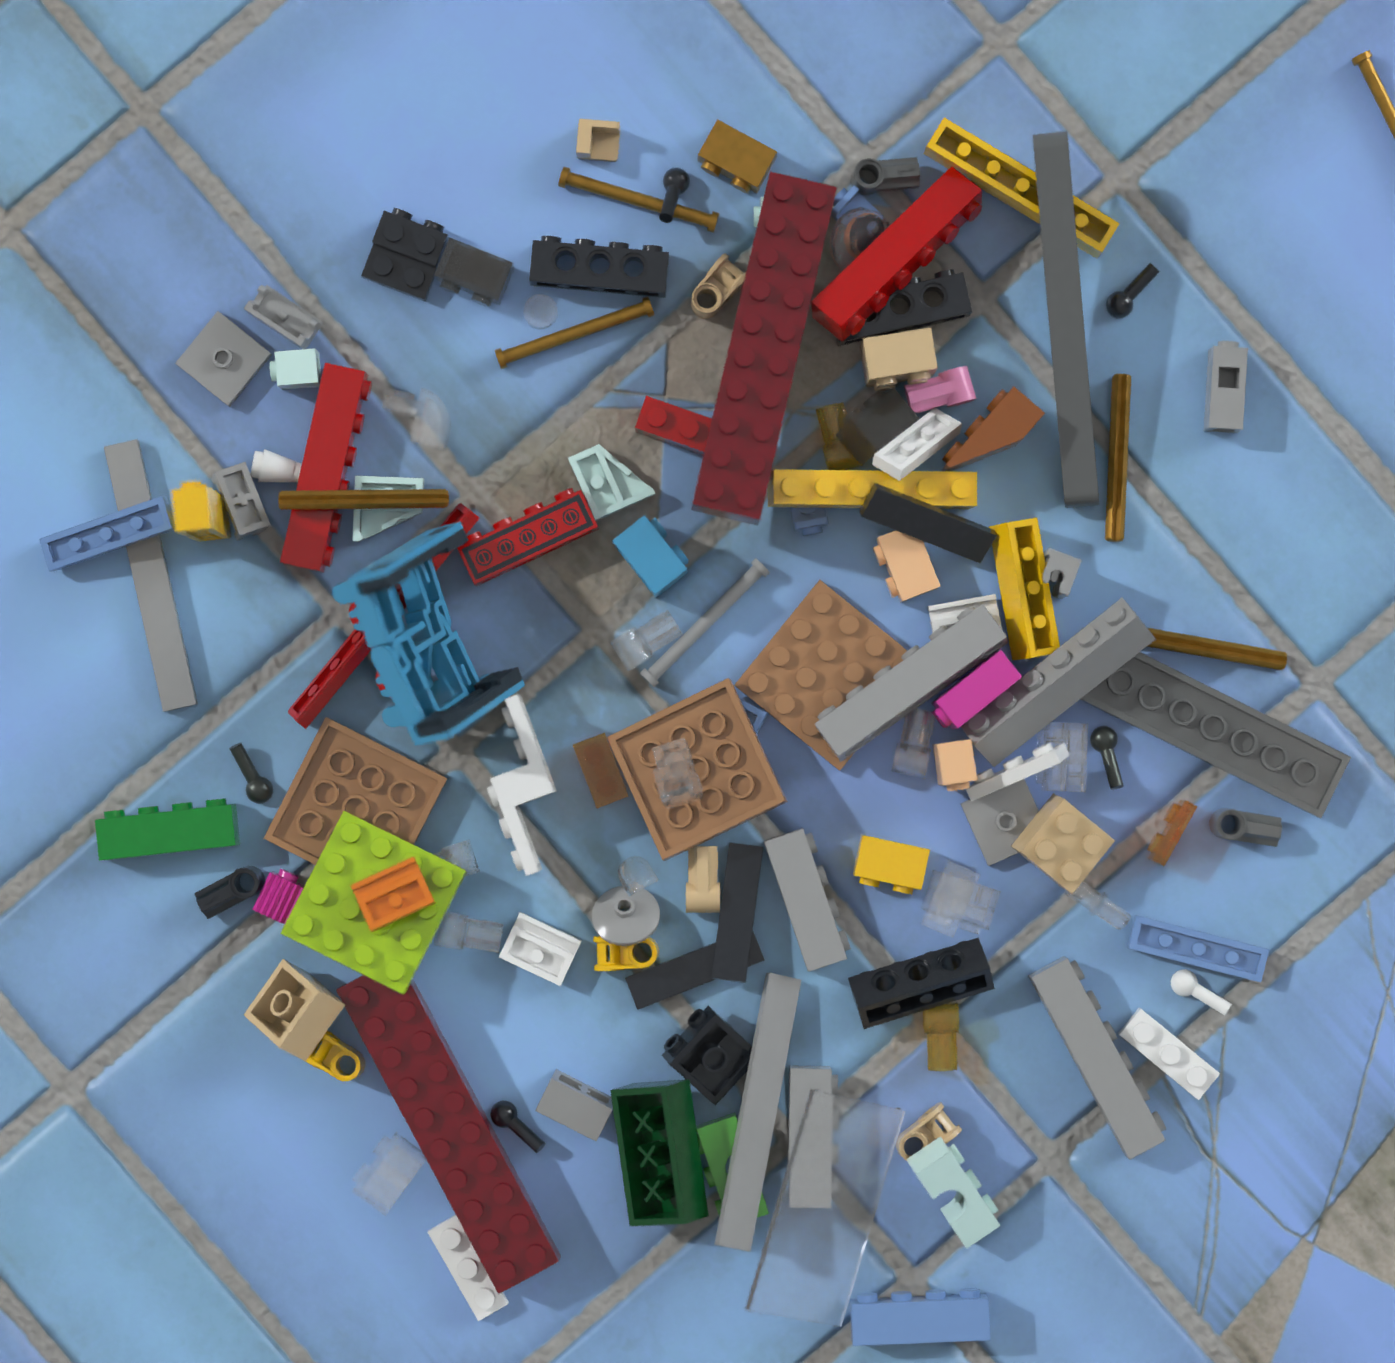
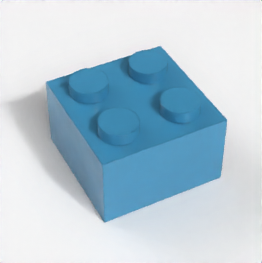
[612,515,689,598]

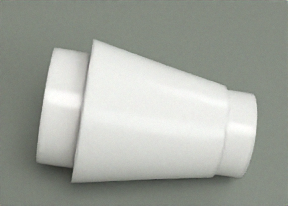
[250,449,302,483]

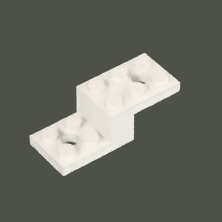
[487,694,557,876]

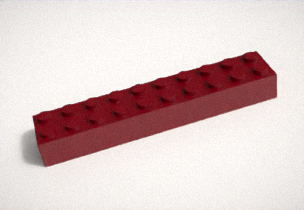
[691,171,837,526]
[336,975,561,1294]

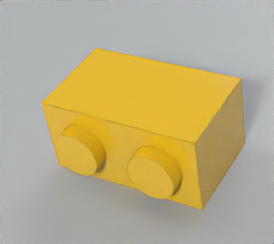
[853,835,930,895]

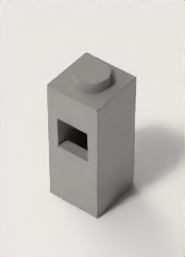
[1204,341,1248,433]

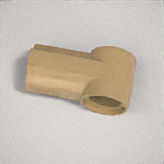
[686,846,720,913]

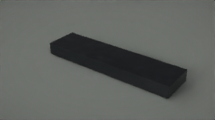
[859,483,997,563]
[711,842,764,983]
[625,931,764,1010]

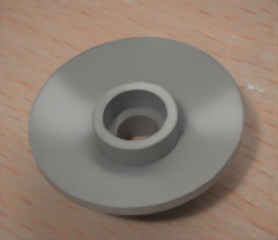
[592,885,660,946]

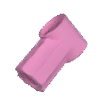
[904,366,976,414]

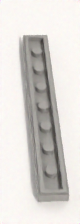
[104,439,198,712]
[714,973,801,1252]

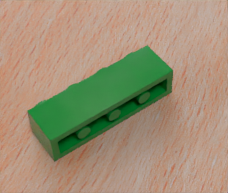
[95,798,240,861]

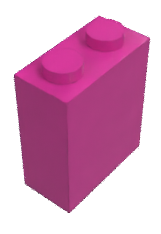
[931,650,1022,730]

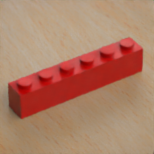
[811,166,982,342]
[280,363,372,573]

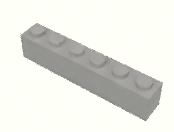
[961,598,1156,767]
[815,604,1008,762]
[1028,956,1166,1160]

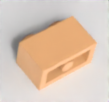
[873,530,940,603]
[932,739,977,791]

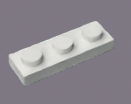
[872,408,962,481]
[966,742,1070,802]
[1118,1008,1220,1100]
[428,1215,509,1321]

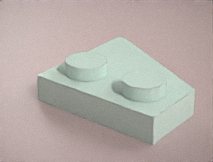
[568,444,655,521]
[353,476,424,542]

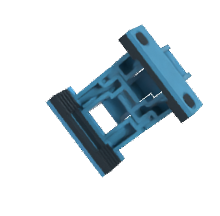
[332,522,525,745]

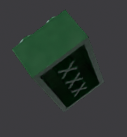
[610,1079,709,1226]

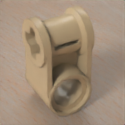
[691,253,746,319]
[896,1102,962,1161]

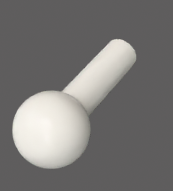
[1171,969,1232,1016]

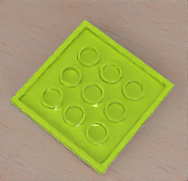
[280,811,467,995]

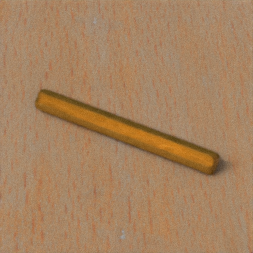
[1105,373,1131,542]
[278,489,449,510]
[1147,628,1287,670]

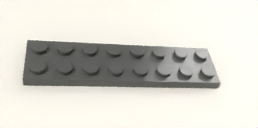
[1080,652,1351,818]

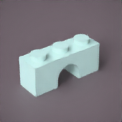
[906,1136,1001,1249]

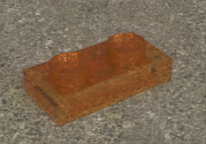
[573,733,629,808]
[1147,800,1198,866]

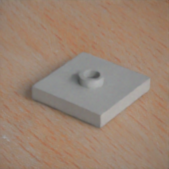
[175,311,272,407]
[960,779,1039,866]

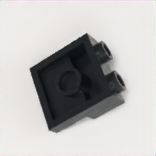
[361,208,450,302]
[662,1005,752,1105]

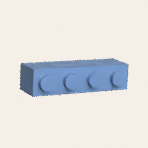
[850,1288,991,1346]

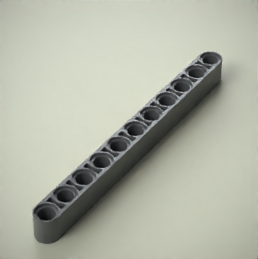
[1033,131,1099,508]

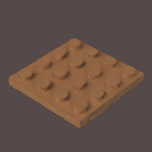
[734,580,908,771]
[607,678,788,861]
[263,717,448,865]

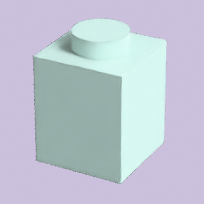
[270,348,321,390]

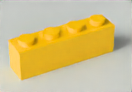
[171,481,231,542]
[989,517,1060,661]

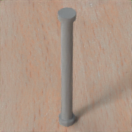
[640,558,770,687]

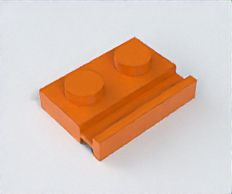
[350,856,435,932]

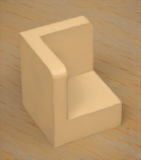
[576,119,621,162]

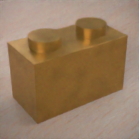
[698,119,777,193]

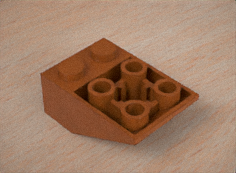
[941,386,1045,471]

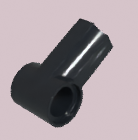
[194,866,265,919]

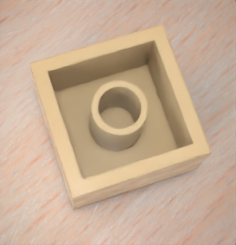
[860,328,938,391]
[1011,793,1115,894]
[244,959,345,1061]

